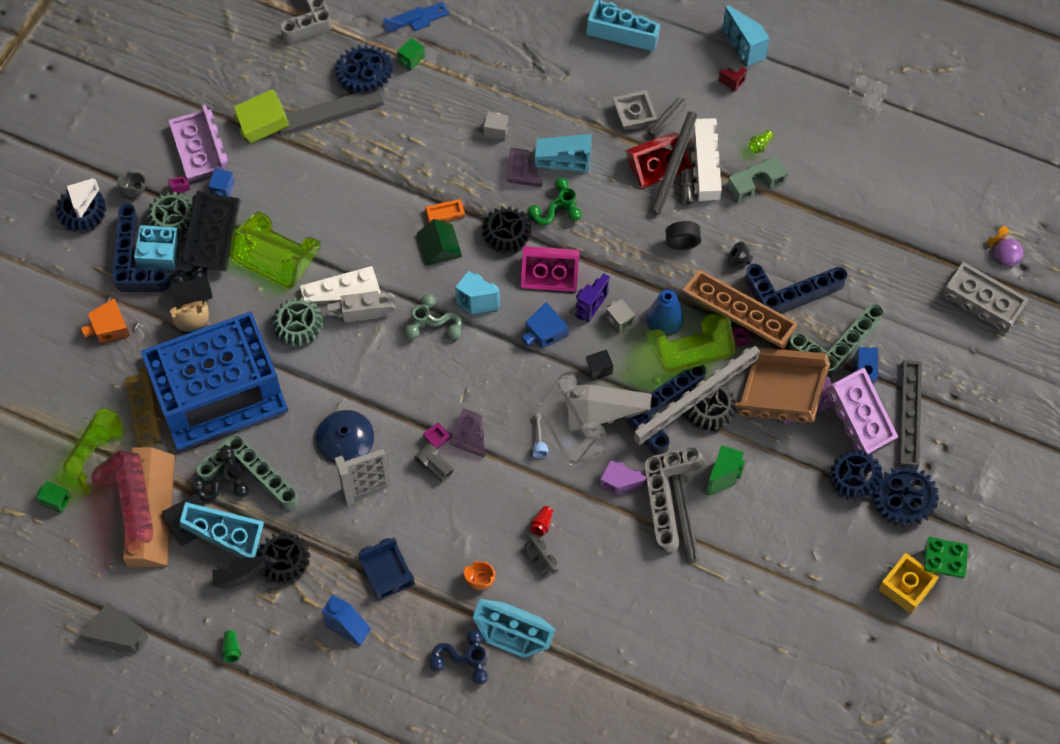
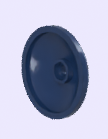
[316,410,374,464]

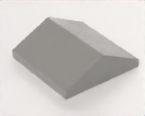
[612,90,658,130]

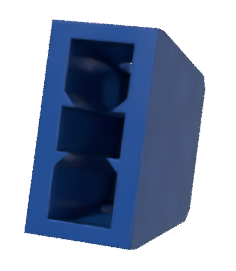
[521,302,569,348]
[853,347,878,386]

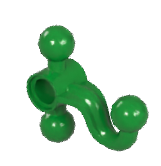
[527,178,582,226]

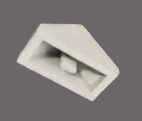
[67,178,99,218]

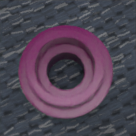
[730,328,749,346]

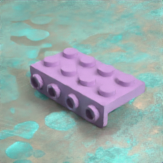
[169,105,228,182]
[826,368,898,455]

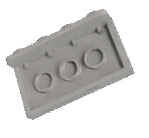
[942,262,1029,333]

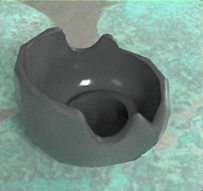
[117,171,147,197]

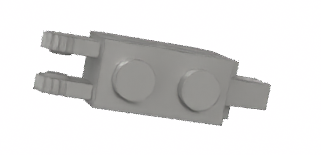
[327,291,396,322]

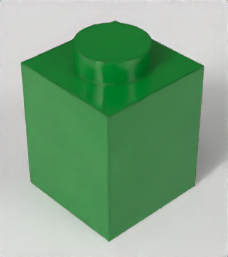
[397,37,425,70]
[37,481,71,513]

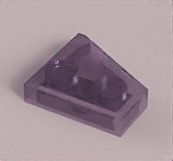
[507,147,543,187]
[449,408,486,458]

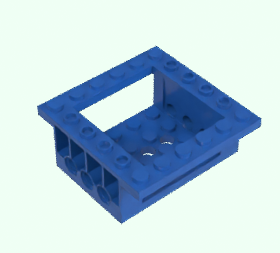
[141,311,289,452]

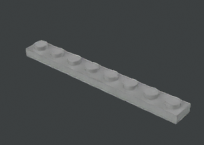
[634,346,760,445]

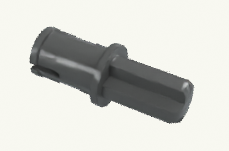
[680,168,694,205]

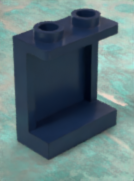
[358,537,415,601]

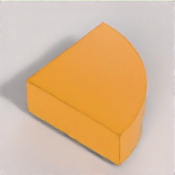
[987,226,1009,248]

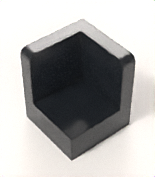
[586,349,614,381]

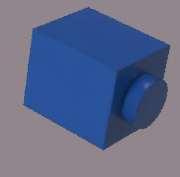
[208,168,235,197]

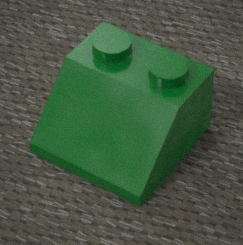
[706,445,746,496]

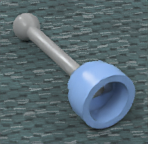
[532,413,548,458]

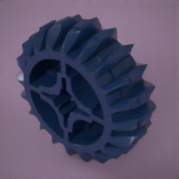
[56,189,107,233]
[829,449,883,501]

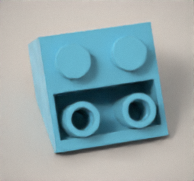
[134,225,178,271]
[455,271,500,314]

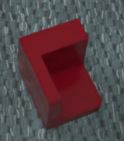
[718,67,748,92]

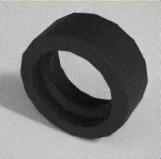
[665,221,701,250]

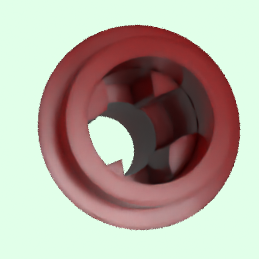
[530,506,553,536]

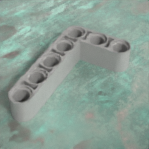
[281,0,332,43]
[645,447,704,552]

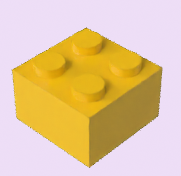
[879,553,939,615]

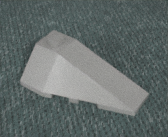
[569,385,652,431]

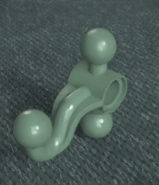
[404,294,462,340]

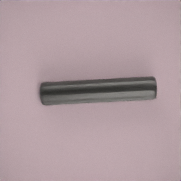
[648,97,686,138]

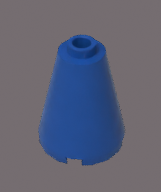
[646,290,684,336]

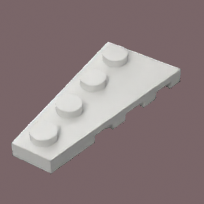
[300,266,381,305]

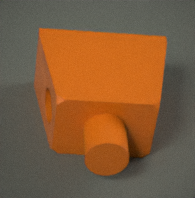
[81,298,130,343]

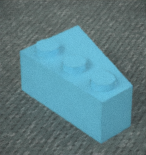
[535,134,592,172]

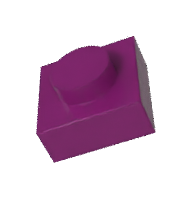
[168,176,190,194]
[423,423,450,449]

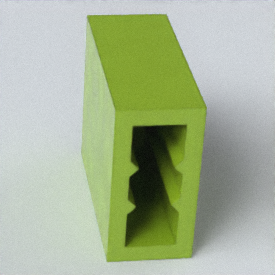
[234,89,290,143]

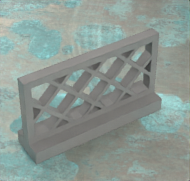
[335,449,390,506]

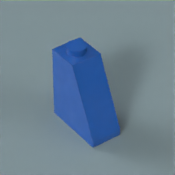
[322,594,371,646]

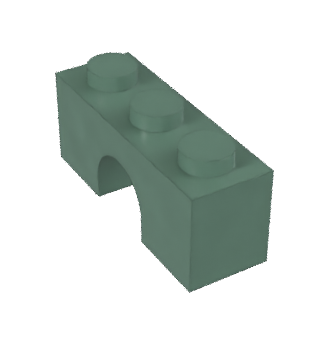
[727,157,788,203]

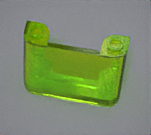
[230,211,321,289]
[645,313,736,373]
[55,408,126,497]

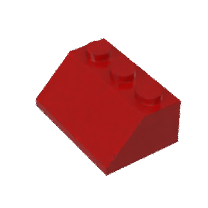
[626,132,691,188]

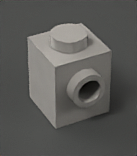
[481,112,509,140]
[605,299,635,333]

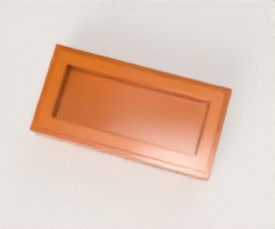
[425,199,465,222]

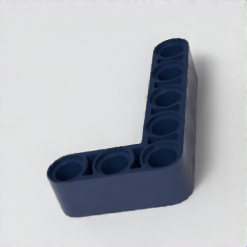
[112,203,170,292]
[745,264,848,314]
[627,363,706,455]

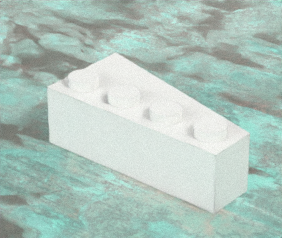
[689,118,722,201]

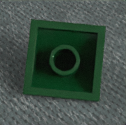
[417,219,462,266]

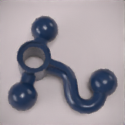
[429,630,488,685]

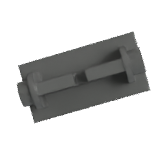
[524,536,559,578]

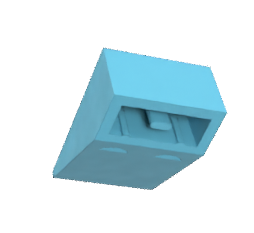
[722,5,770,66]

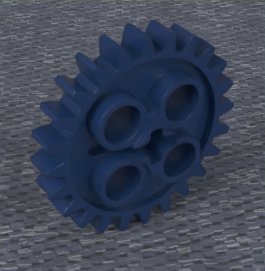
[335,44,393,94]
[874,465,939,527]

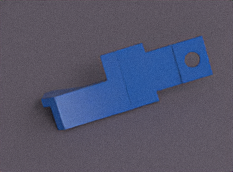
[383,2,449,32]

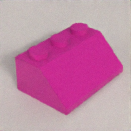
[521,246,580,292]

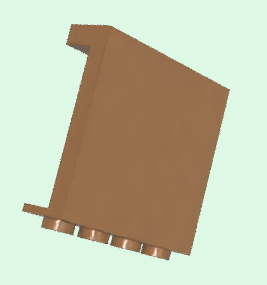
[735,348,830,423]

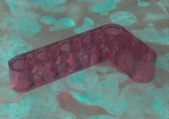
[91,450,153,543]

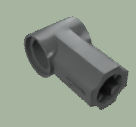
[414,443,454,482]

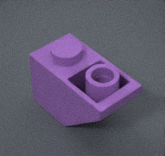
[600,460,646,495]

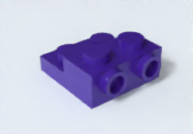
[575,273,610,322]

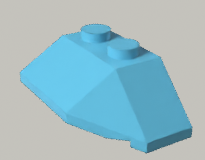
[473,599,556,658]

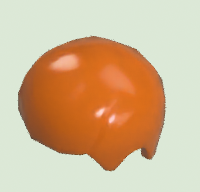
[463,561,495,591]

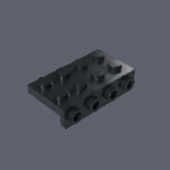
[181,190,241,272]

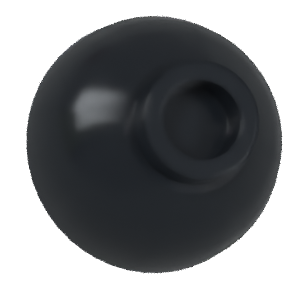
[728,241,753,267]

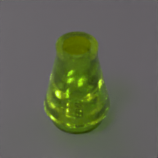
[749,129,774,153]

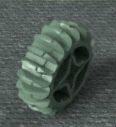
[146,192,193,237]
[272,297,323,347]

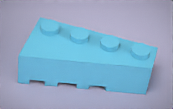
[586,0,660,51]
[180,502,264,558]

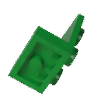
[923,537,968,579]

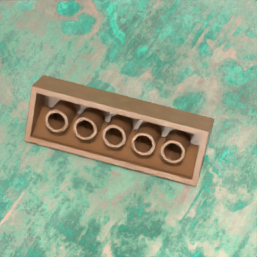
[682,269,798,349]
[123,447,175,567]

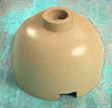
[170,301,209,333]

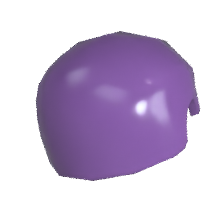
[992,238,1024,266]

